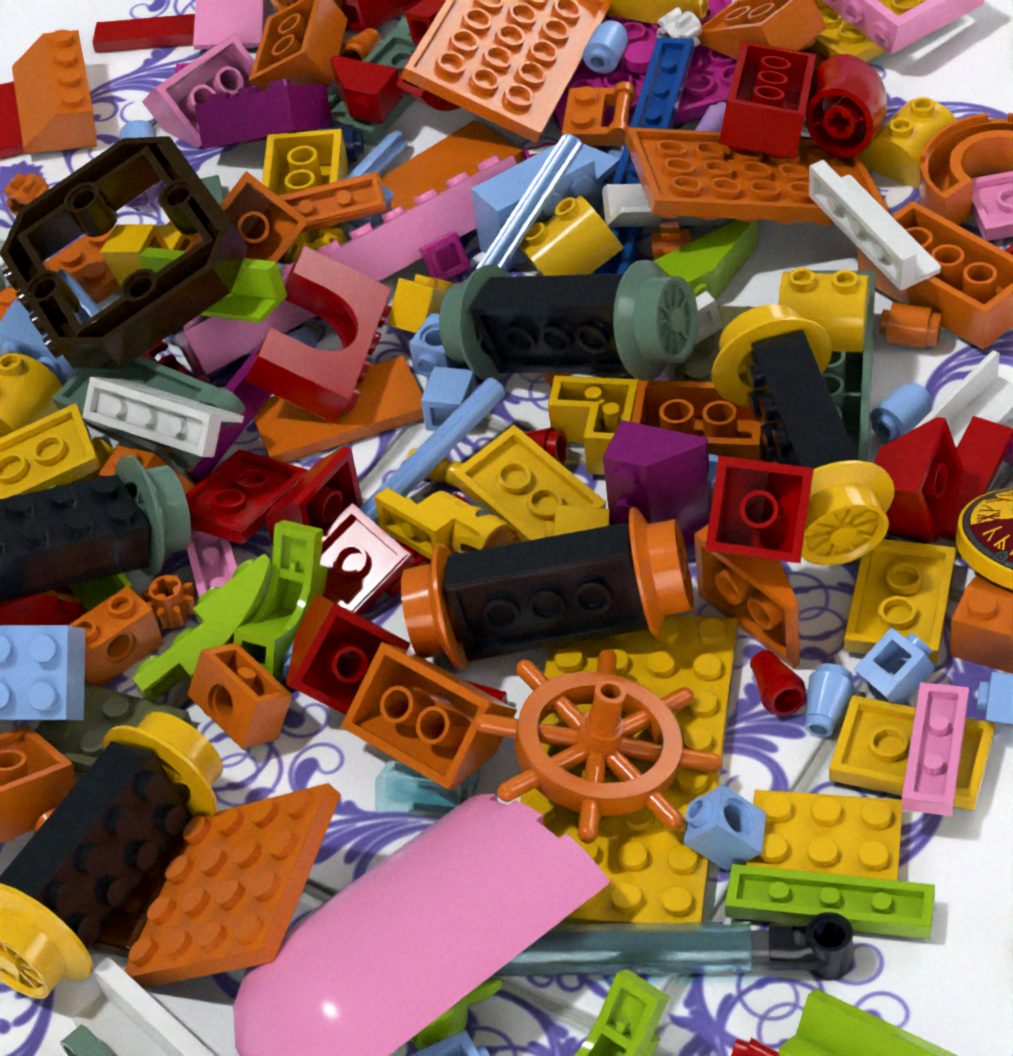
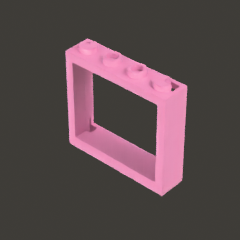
[822,0,984,55]

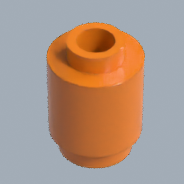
[879,302,942,349]

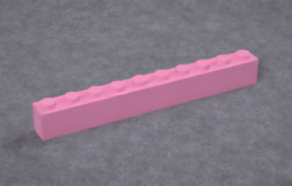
[173,154,517,376]

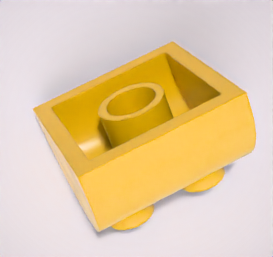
[859,97,957,189]
[519,195,624,276]
[778,268,870,353]
[0,353,63,438]

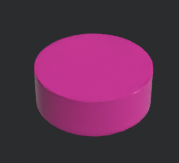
[623,41,655,74]

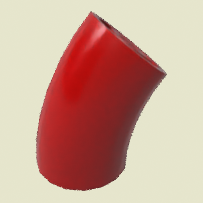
[805,54,887,157]

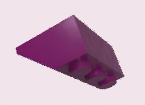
[603,420,712,547]

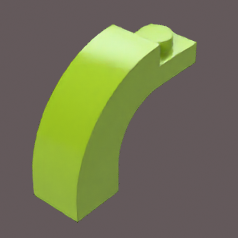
[233,520,328,680]
[574,969,669,1056]

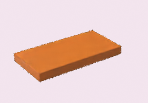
[380,120,524,211]
[253,355,424,463]

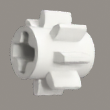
[656,7,702,48]

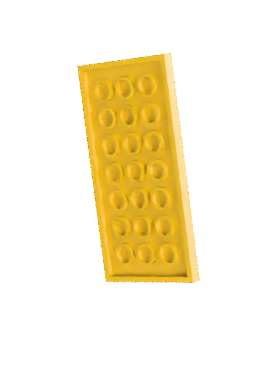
[520,615,738,932]

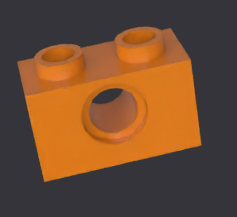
[69,586,164,687]
[187,643,293,749]

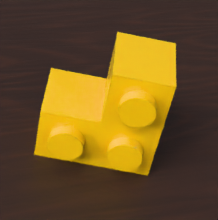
[100,224,194,286]
[548,375,639,475]

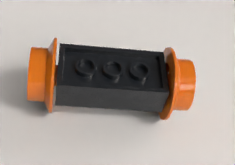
[401,507,694,671]

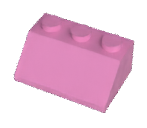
[142,33,254,149]

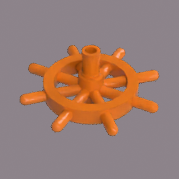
[473,649,723,844]

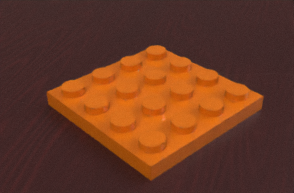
[124,783,341,988]

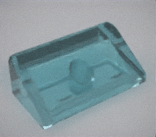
[375,760,480,819]

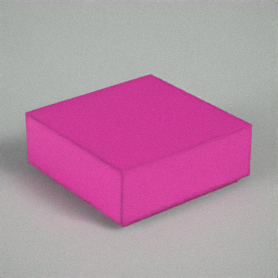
[419,232,472,281]

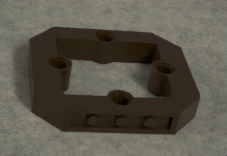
[0,136,248,369]

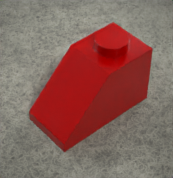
[330,55,403,124]

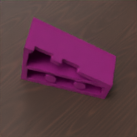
[195,79,333,149]

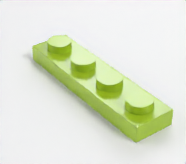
[725,864,935,939]

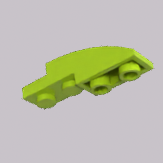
[132,553,272,702]

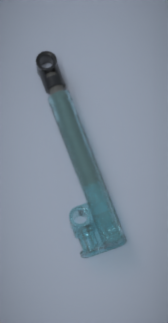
[492,912,853,980]

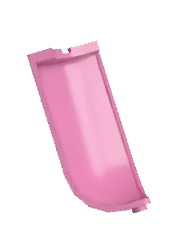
[233,794,611,1056]

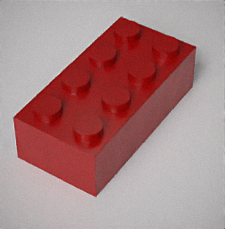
[719,41,816,159]

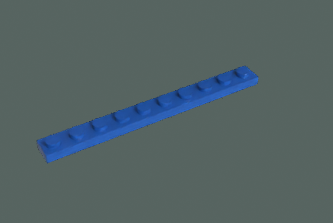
[590,37,695,275]

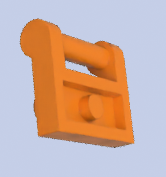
[562,81,636,146]

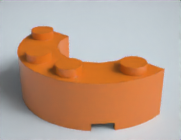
[919,112,1013,226]

